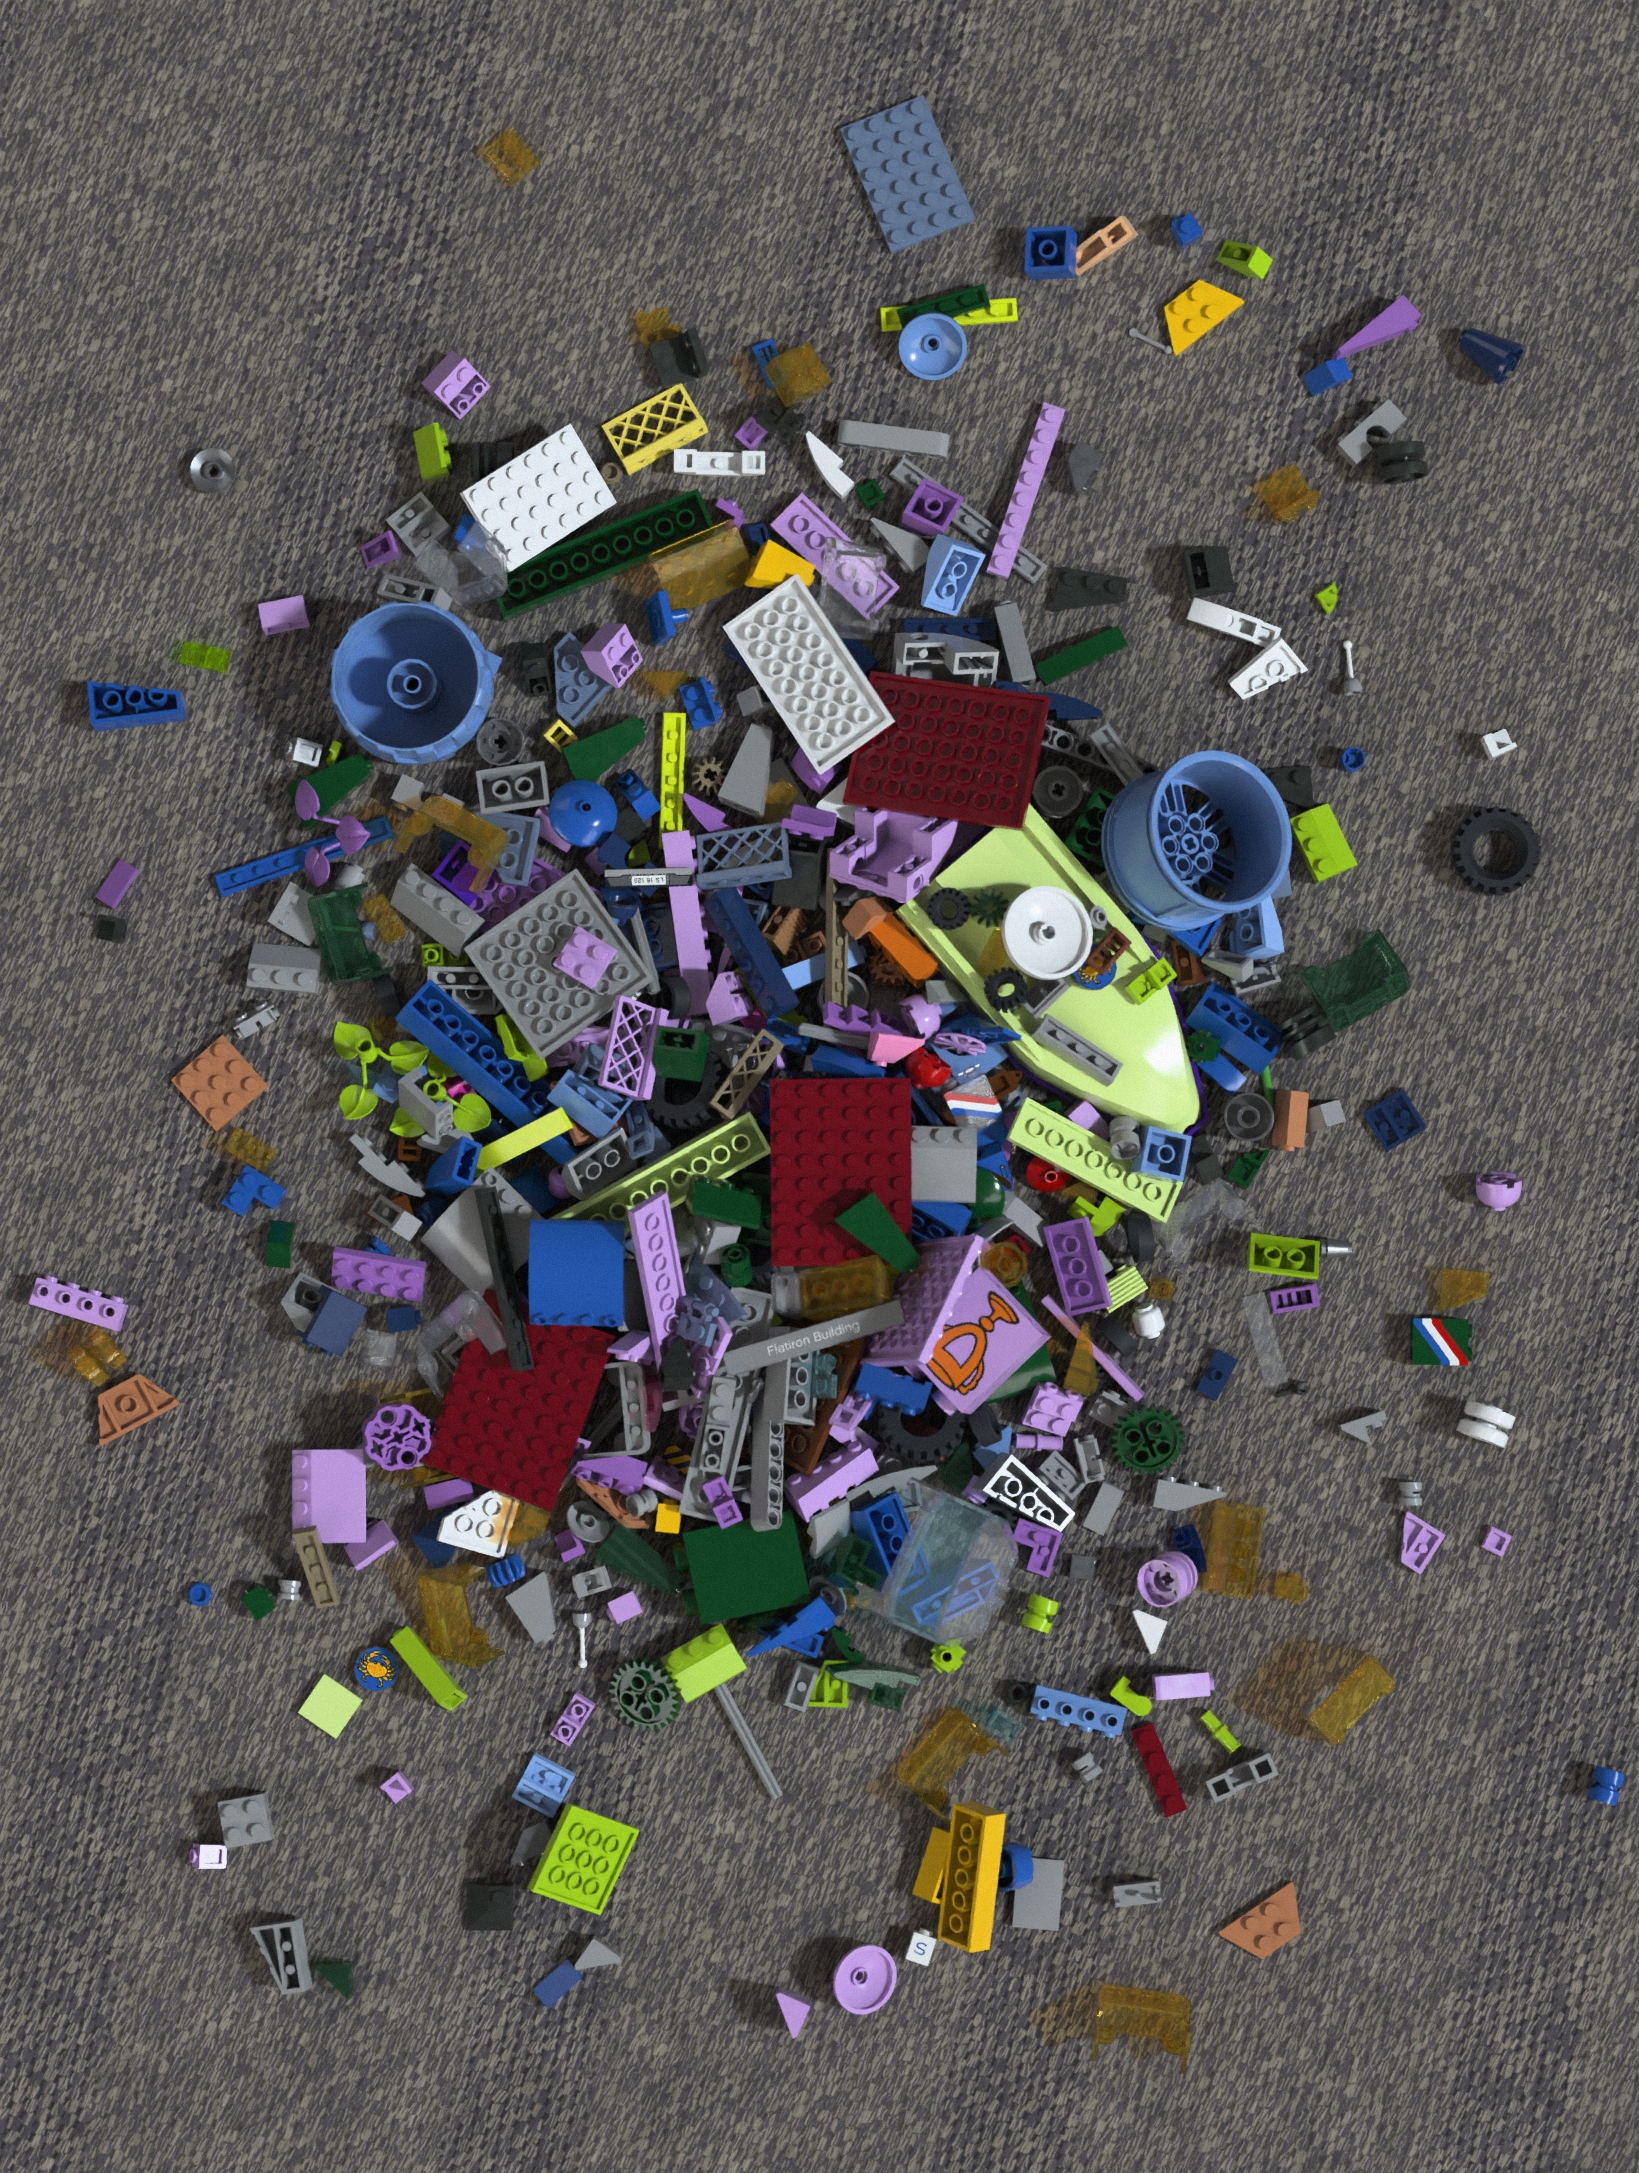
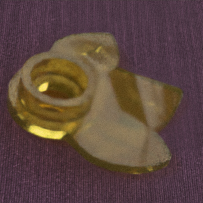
[636,307,681,349]

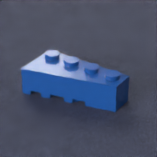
[87,681,187,732]

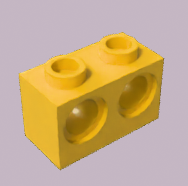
[655,1499,682,1534]

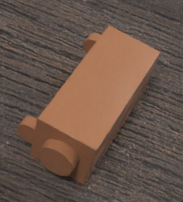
[1272,1090,1309,1152]

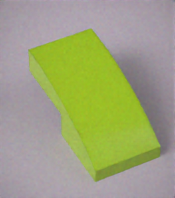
[1124,957,1177,1006]

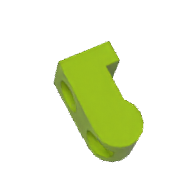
[1109,1675,1151,1716]

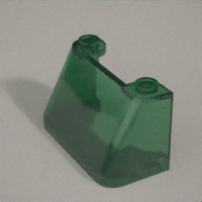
[1300,929,1411,1033]

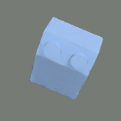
[921,534,986,616]

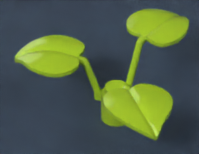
[334,1022,429,1120]
[389,1052,491,1138]

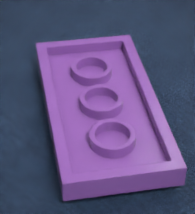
[1043,1216,1113,1316]
[331,1246,426,1302]

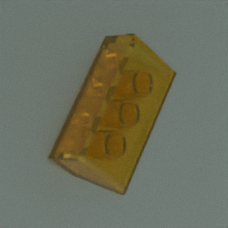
[799,1255,894,1321]
[1202,1500,1266,1600]

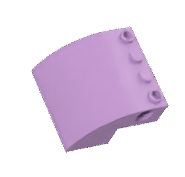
[829,807,958,903]

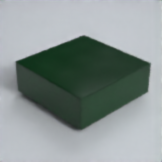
[855,478,886,510]

